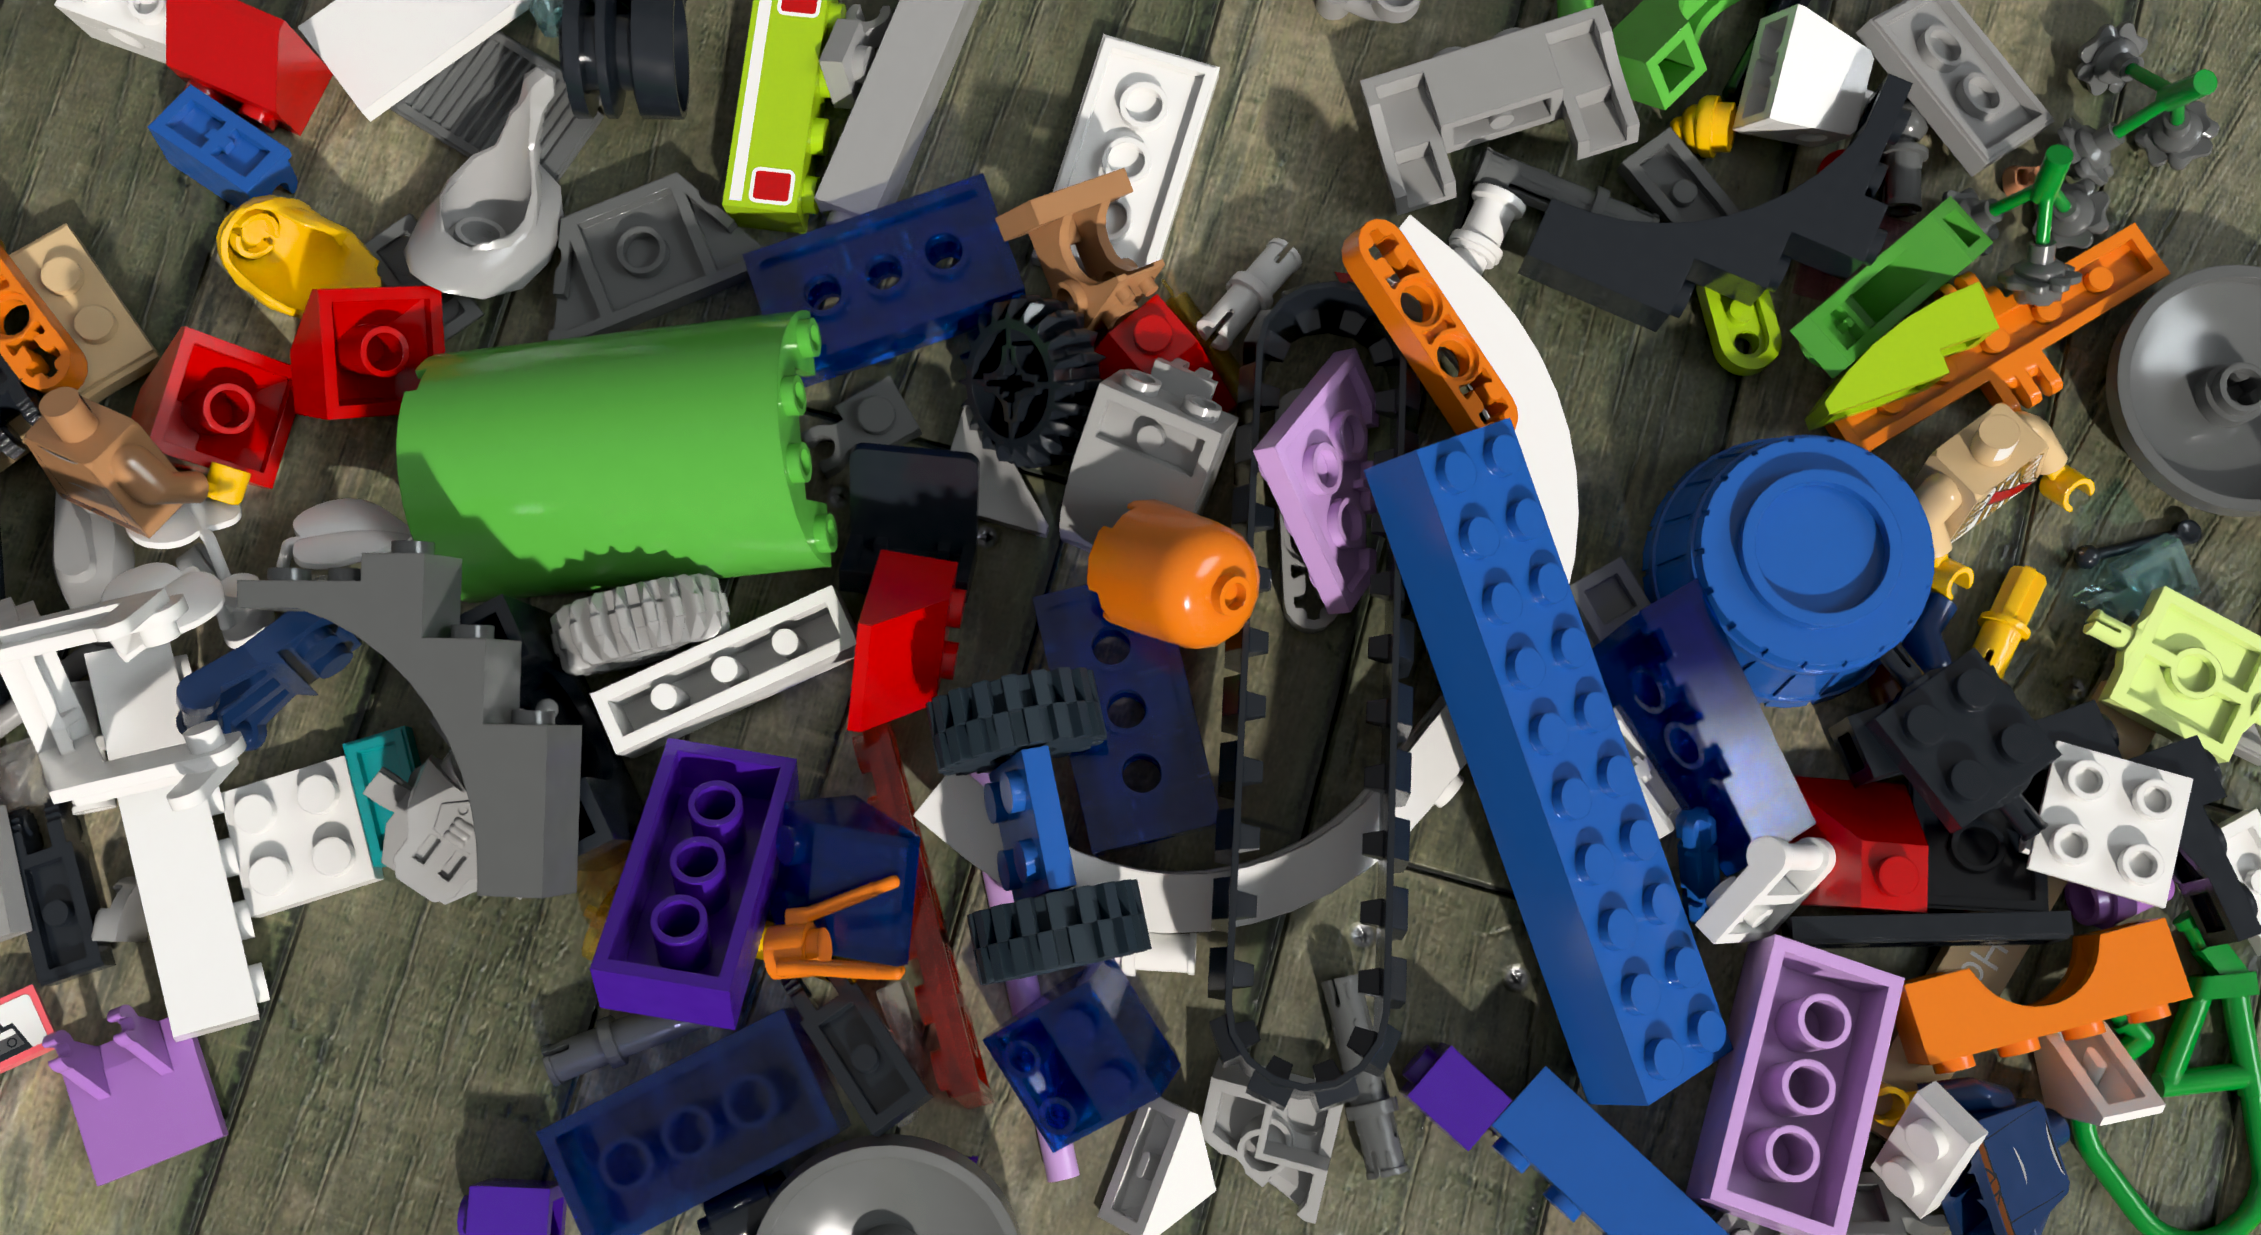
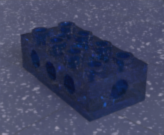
[742,173,1026,388]
[1032,584,1219,857]

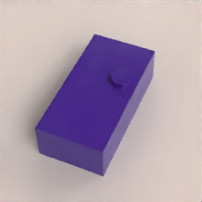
[590,738,800,1030]

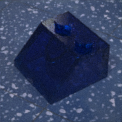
[771,795,920,966]

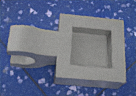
[819,4,892,109]

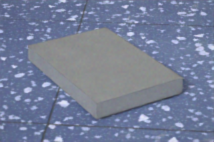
[1856,0,2054,177]

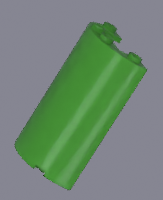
[396,310,838,603]

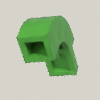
[1790,196,1993,379]

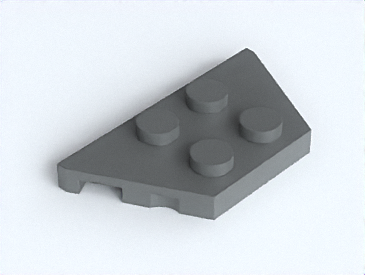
[548,172,779,341]

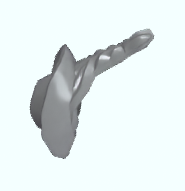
[403,66,564,299]

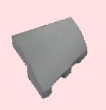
[1201,1057,1343,1224]

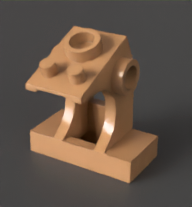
[995,168,1165,331]

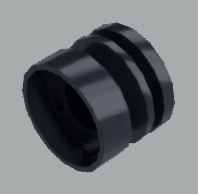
[559,0,690,120]

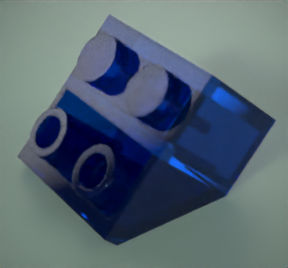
[982,958,1181,1153]

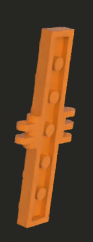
[1824,222,2171,452]

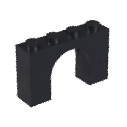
[460,594,644,871]

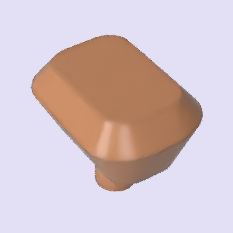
[2002,165,2040,201]

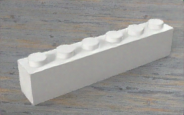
[84,642,270,1042]

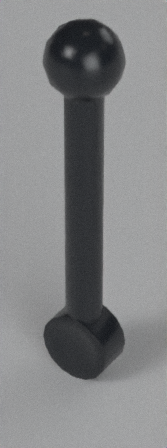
[2073,520,2202,569]

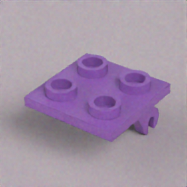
[42,1004,229,1186]

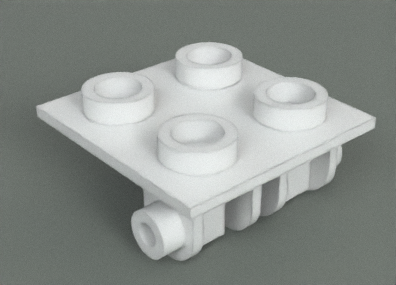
[2019,741,2193,908]

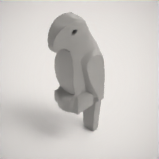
[52,491,135,647]

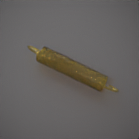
[1161,279,1241,395]

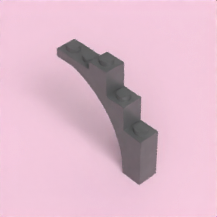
[236,540,582,899]

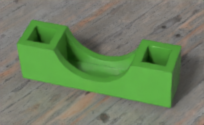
[1612,0,1740,110]

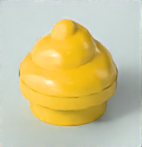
[1670,95,1737,158]

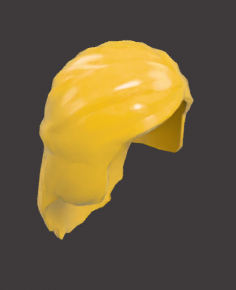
[216,195,382,319]

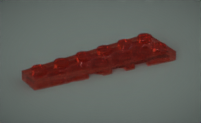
[852,721,994,1110]

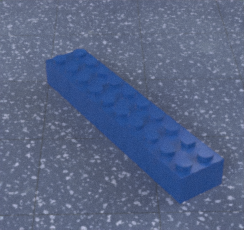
[1364,418,1734,1106]

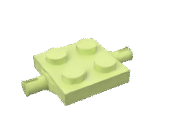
[2083,586,2261,763]

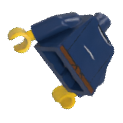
[1873,1077,2070,1235]

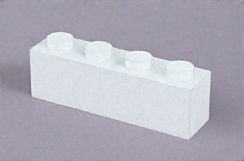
[590,585,857,758]

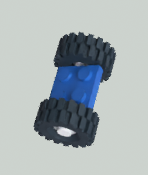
[926,667,1152,985]

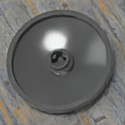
[2106,265,2261,517]
[756,1134,1021,1235]

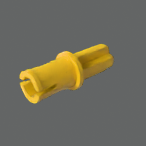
[1971,565,2047,679]

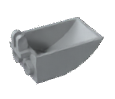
[1059,357,1239,553]

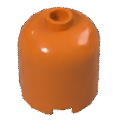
[1087,499,1260,649]

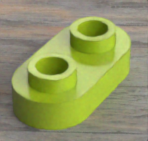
[1696,284,1782,376]

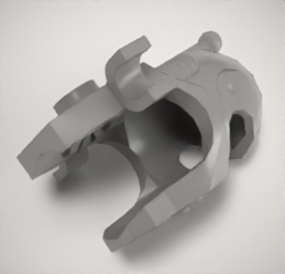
[362,698,559,905]

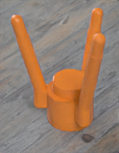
[763,875,906,981]

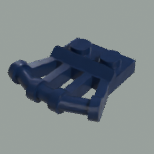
[176,611,362,751]

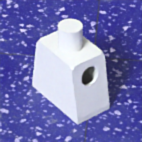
[1732,4,1874,147]

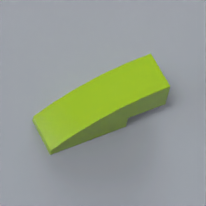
[1804,282,1999,431]

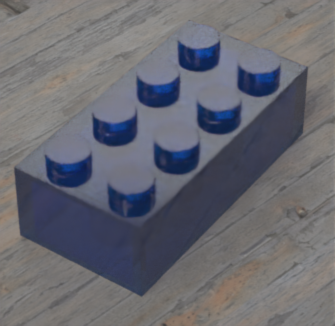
[536,1006,852,1235]

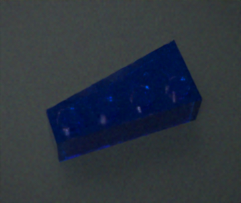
[1592,578,1816,877]

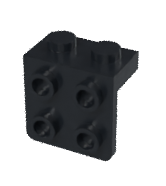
[839,442,980,603]

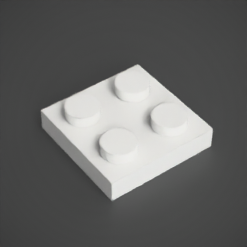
[221,755,384,918]

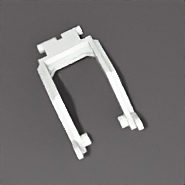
[0,587,247,811]

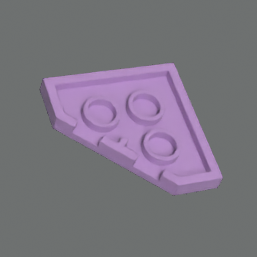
[1253,348,1379,614]

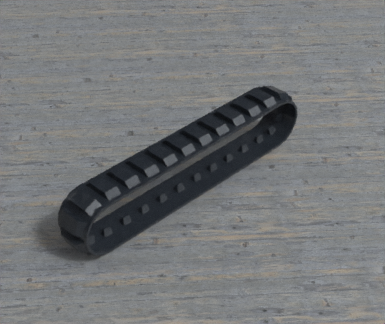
[1208,280,1420,1113]

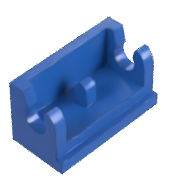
[147,84,298,208]

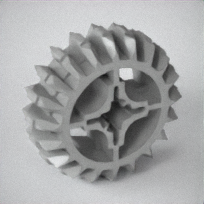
[550,573,731,676]

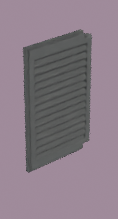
[389,30,604,183]

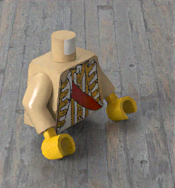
[1910,402,2095,601]

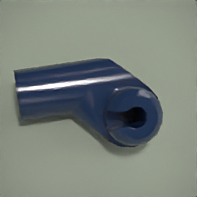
[1902,592,1957,673]

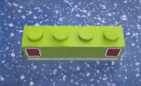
[722,0,847,234]

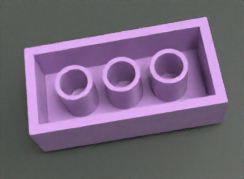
[1686,934,1905,1235]

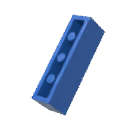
[1489,1066,1729,1235]

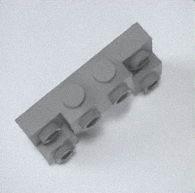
[1360,4,1640,216]

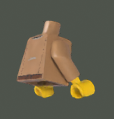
[24,387,251,539]

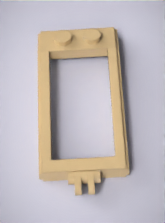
[0,223,161,473]

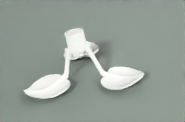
[101,497,413,662]

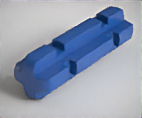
[1675,806,1721,925]

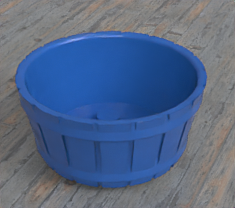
[1642,434,1935,708]

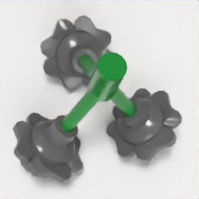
[2058,21,2220,186]
[1942,144,2110,306]

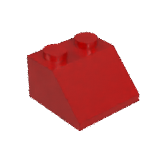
[166,0,333,136]
[847,549,967,732]

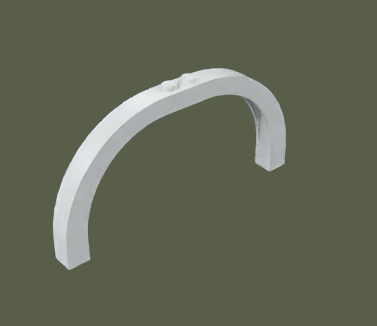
[913,215,1579,933]

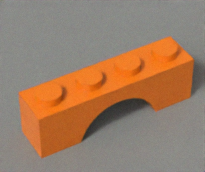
[1895,917,2193,1074]

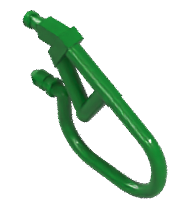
[2070,910,2261,1235]

